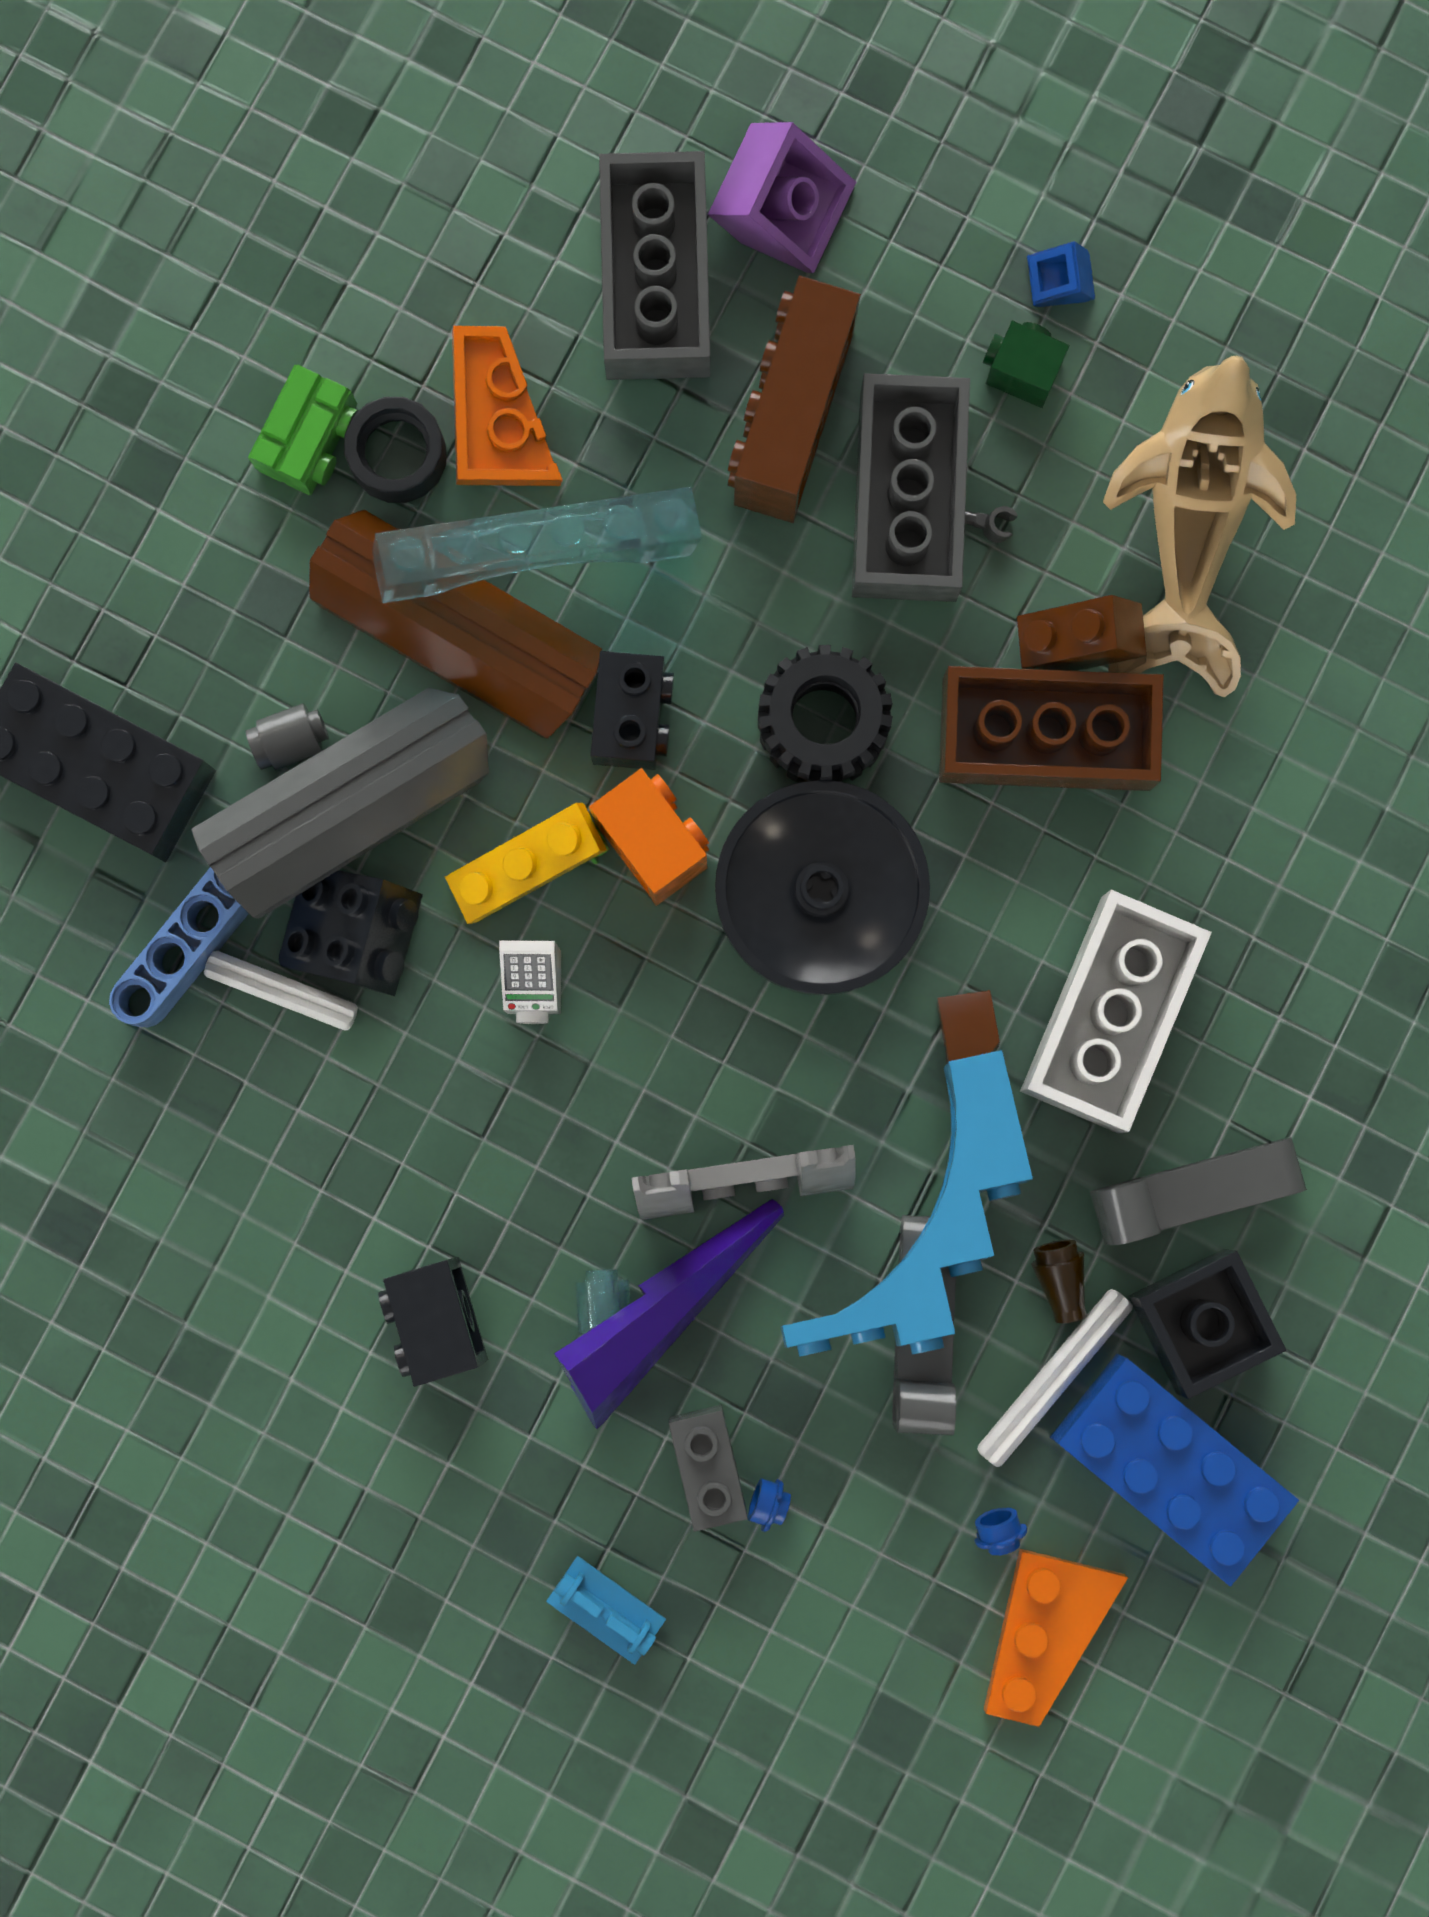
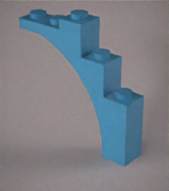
[780,1050,1033,1357]

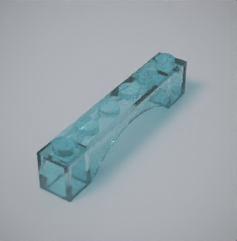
[372,487,702,603]

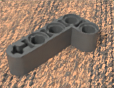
[1090,1137,1307,1245]
[892,1215,956,1436]

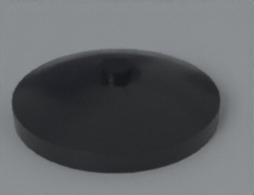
[715,780,930,996]

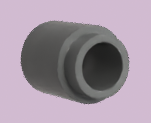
[245,703,329,770]

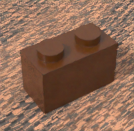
[1017,595,1147,671]

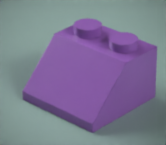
[708,122,856,273]

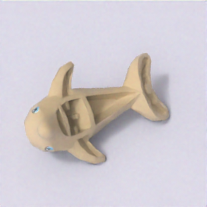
[1103,356,1296,697]

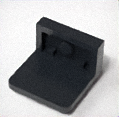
[279,870,423,996]

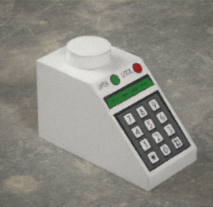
[499,941,561,1024]

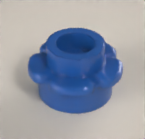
[748,1478,791,1532]
[975,1508,1027,1555]

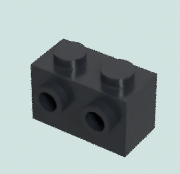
[590,651,674,770]

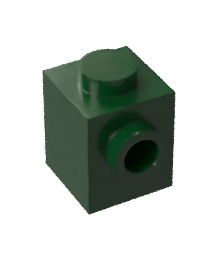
[983,320,1070,408]

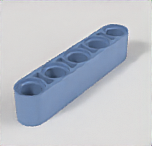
[109,867,249,1028]

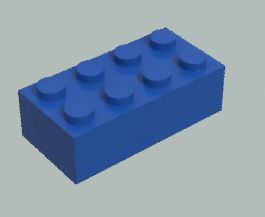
[1050,1354,1299,1587]

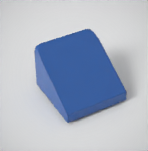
[1027,241,1095,307]

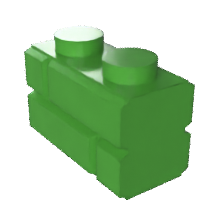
[248,364,359,495]

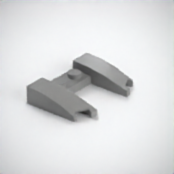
[631,1145,856,1220]

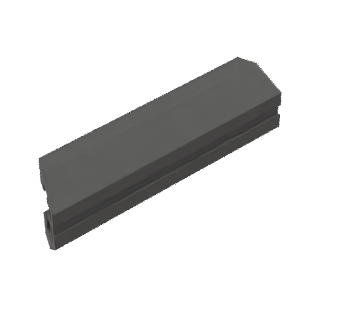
[191,688,489,919]

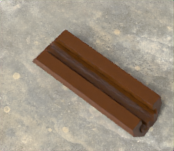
[309,510,602,738]

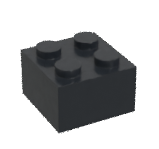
[1128,1249,1287,1399]
[378,1257,488,1387]

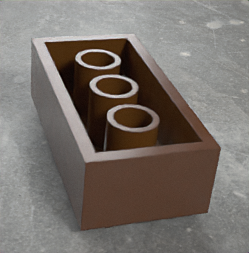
[727,275,861,523]
[939,666,1164,791]

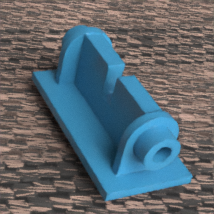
[546,1555,666,1665]

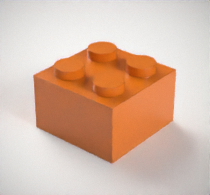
[589,768,709,906]

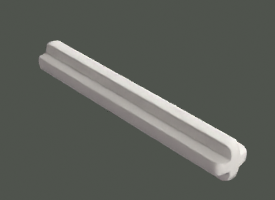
[977,1289,1133,1467]

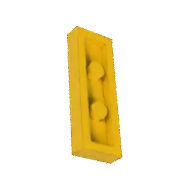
[445,803,607,924]

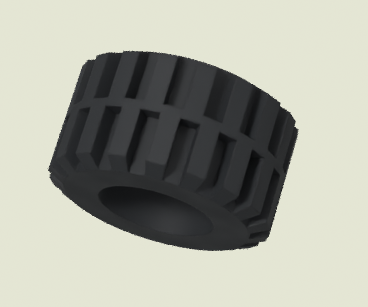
[758,645,893,782]

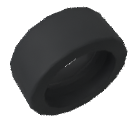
[344,397,446,503]

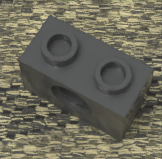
[669,1404,748,1532]

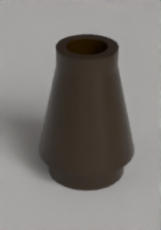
[1031,1240,1087,1323]

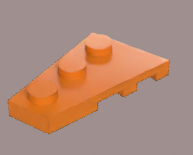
[452,325,563,486]
[984,1549,1128,1727]

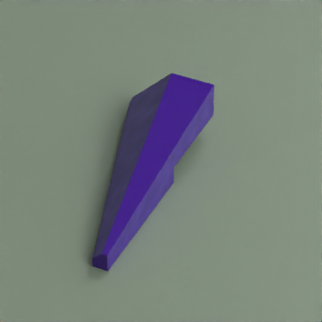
[554,1198,784,1429]

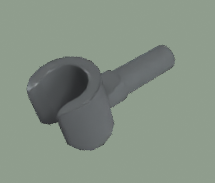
[965,506,1018,543]

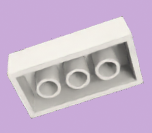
[1020,890,1212,1134]

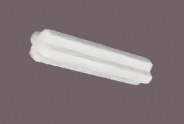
[204,951,358,1030]

